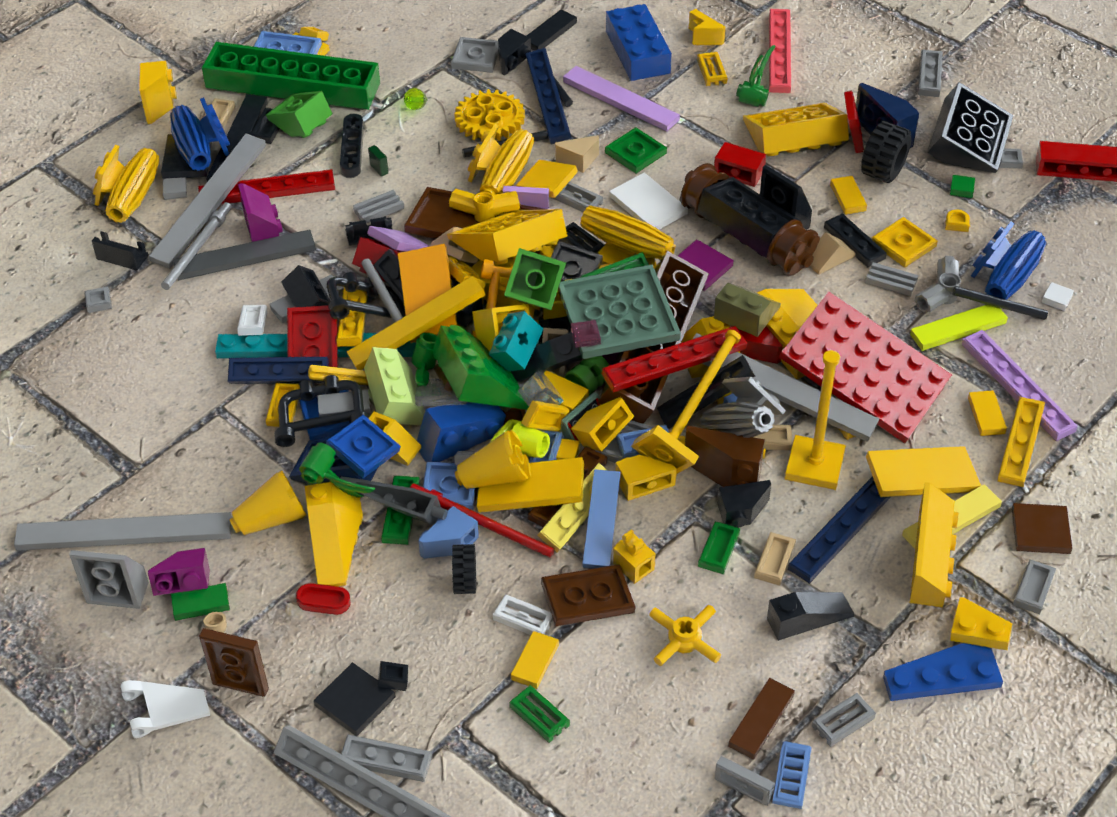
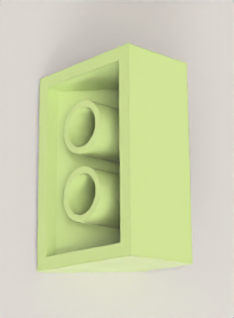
[364,347,425,425]

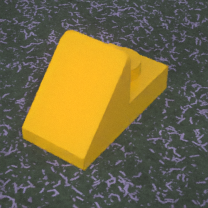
[689,9,725,45]

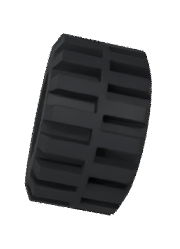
[861,121,911,183]

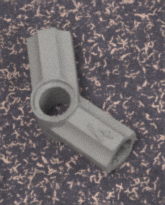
[915,256,961,313]

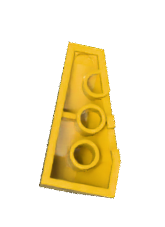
[304,482,363,587]

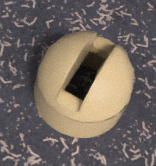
[203,612,227,633]

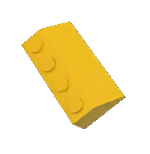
[909,482,959,608]

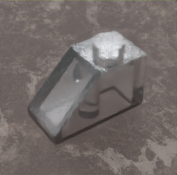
[518,370,564,406]

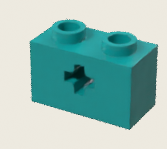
[489,311,544,371]

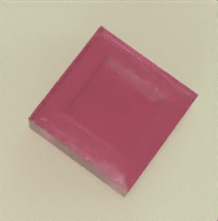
[571,320,601,348]

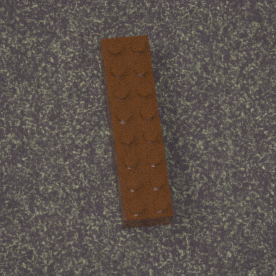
[598,250,709,424]

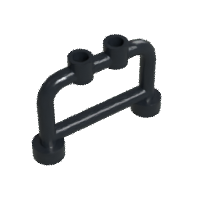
[327,272,406,320]
[274,375,370,447]

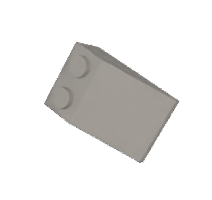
[69,550,149,609]

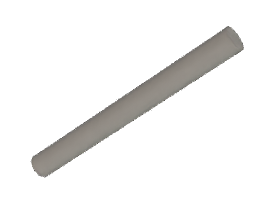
[361,259,403,322]

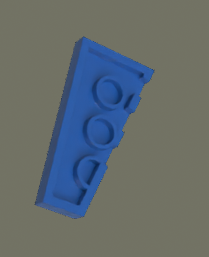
[883,643,1003,701]

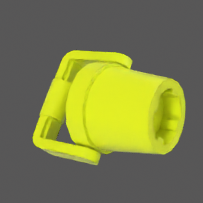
[490,419,550,458]

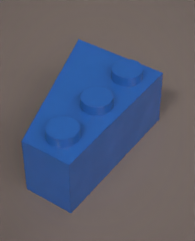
[417,401,506,463]

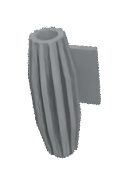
[700,377,786,438]

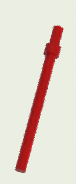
[410,483,555,558]

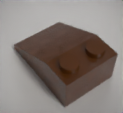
[685,426,765,487]

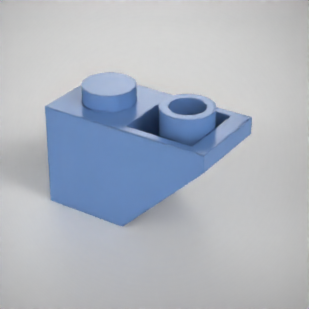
[418,506,479,559]

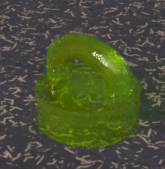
[404,88,428,110]

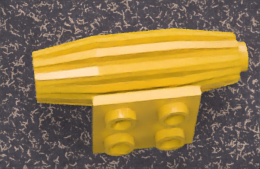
[467,124,534,195]
[93,145,160,223]
[580,205,676,265]

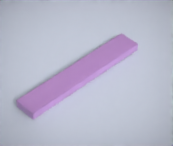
[563,66,680,132]
[962,330,1078,441]

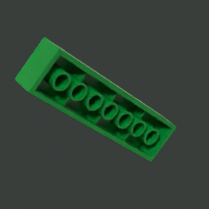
[202,42,380,110]

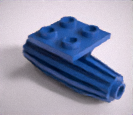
[170,97,230,171]
[971,221,1047,300]

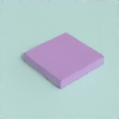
[367,226,430,252]

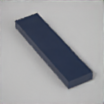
[228,357,329,384]

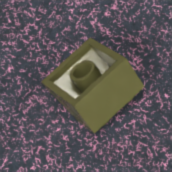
[714,283,781,337]

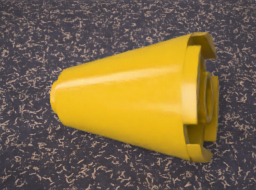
[455,430,531,489]
[229,470,307,535]

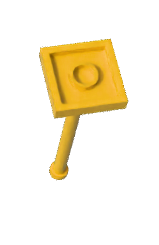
[631,330,741,474]
[785,350,846,490]

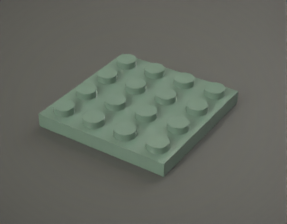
[558,264,681,359]

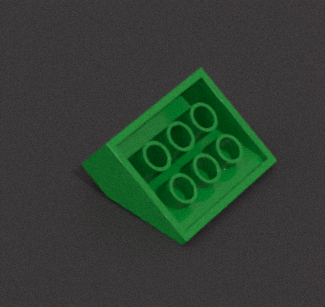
[432,325,530,410]

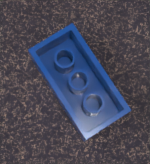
[606,4,672,81]

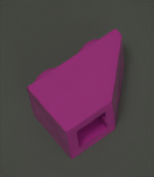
[148,548,210,596]

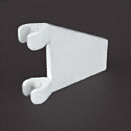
[121,680,210,738]

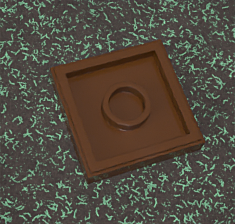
[1012,503,1073,554]

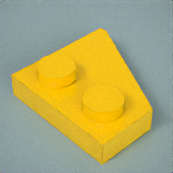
[950,597,1012,651]

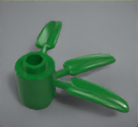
[736,45,776,107]
[411,333,440,387]
[299,443,375,497]

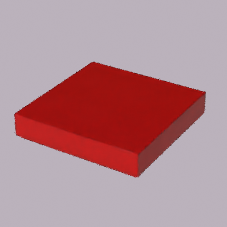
[844,90,864,153]

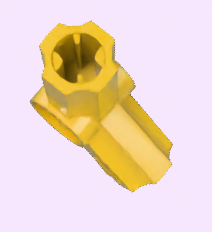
[449,189,520,222]

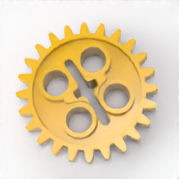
[454,89,525,141]

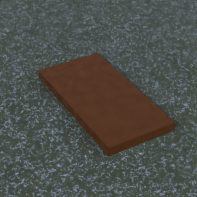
[404,187,543,254]

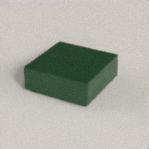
[368,145,388,177]

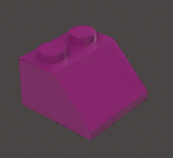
[238,183,283,242]

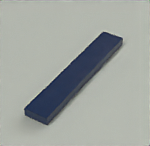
[526,48,572,144]
[787,476,892,584]

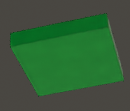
[605,127,667,174]

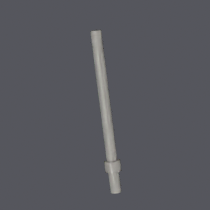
[161,202,231,290]

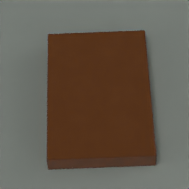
[541,564,636,627]
[199,628,269,697]

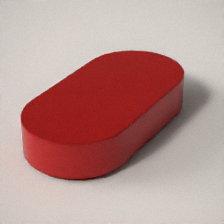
[296,583,351,615]

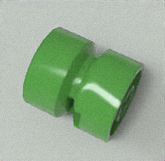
[565,356,610,396]

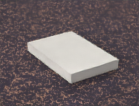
[609,172,688,230]

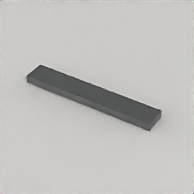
[173,229,316,281]

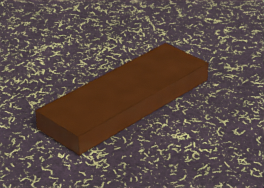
[728,678,795,760]

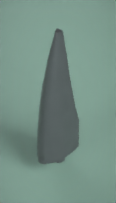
[340,476,448,525]

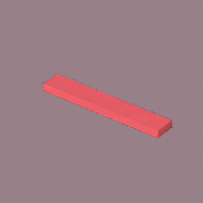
[769,9,791,93]

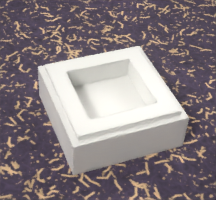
[1042,282,1074,311]

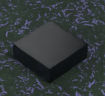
[378,661,408,691]

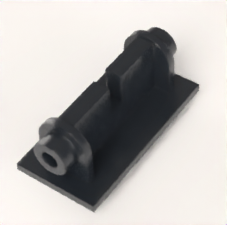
[345,216,393,246]

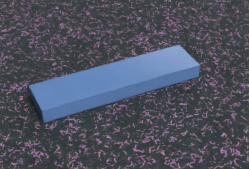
[583,469,621,569]

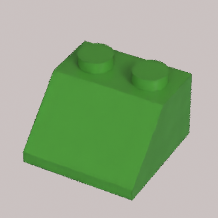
[266,91,333,138]
[504,248,566,310]

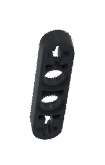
[340,113,364,178]

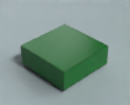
[950,175,975,198]

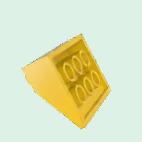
[743,103,849,156]
[447,209,567,265]
[757,289,817,379]

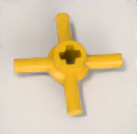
[649,605,721,666]

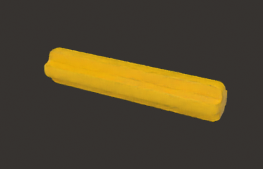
[308,365,369,386]

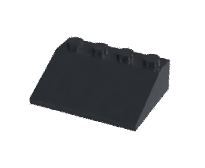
[927,82,1014,173]

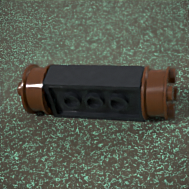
[679,163,820,276]

